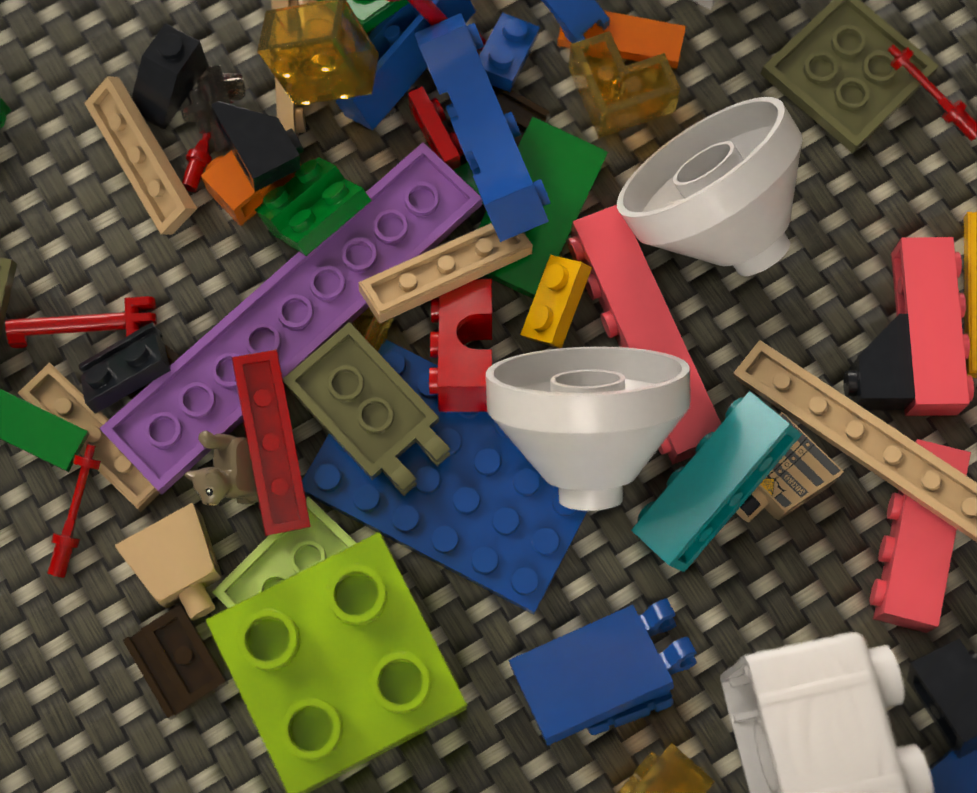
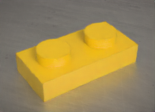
[520,255,592,348]

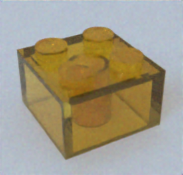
[257,0,379,106]

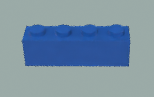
[325,0,476,131]

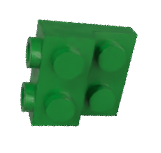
[255,157,371,256]

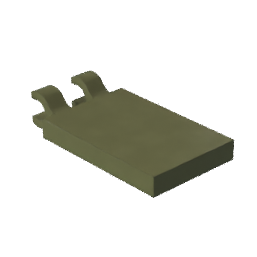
[283,322,450,496]

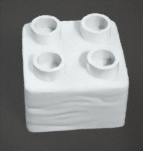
[720,632,934,793]

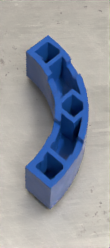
[414,13,551,242]

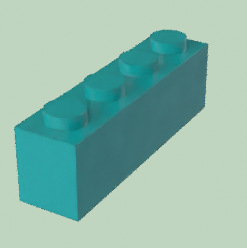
[631,391,802,572]

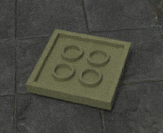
[761,0,939,153]

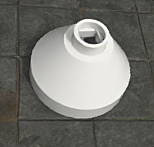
[617,97,802,276]
[486,347,690,511]

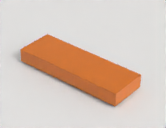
[557,10,686,69]

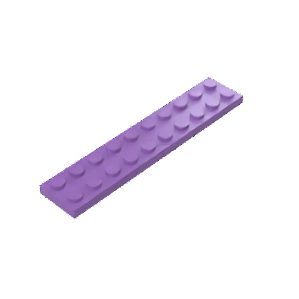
[99,142,482,495]

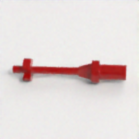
[887,44,977,141]
[182,77,236,192]
[47,444,101,578]

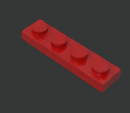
[231,349,311,536]

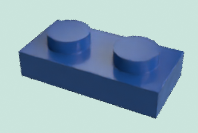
[479,12,540,92]

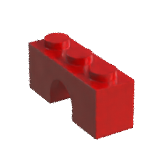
[429,279,492,412]

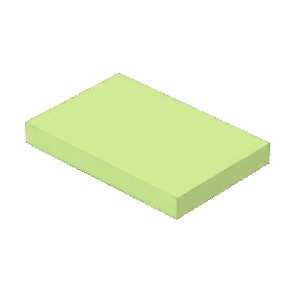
[212,496,356,608]

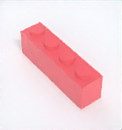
[891,237,974,416]
[870,439,971,633]

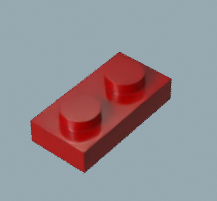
[408,86,464,170]

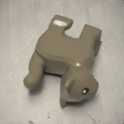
[185,431,258,506]

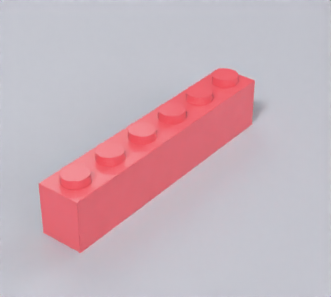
[567,205,721,465]

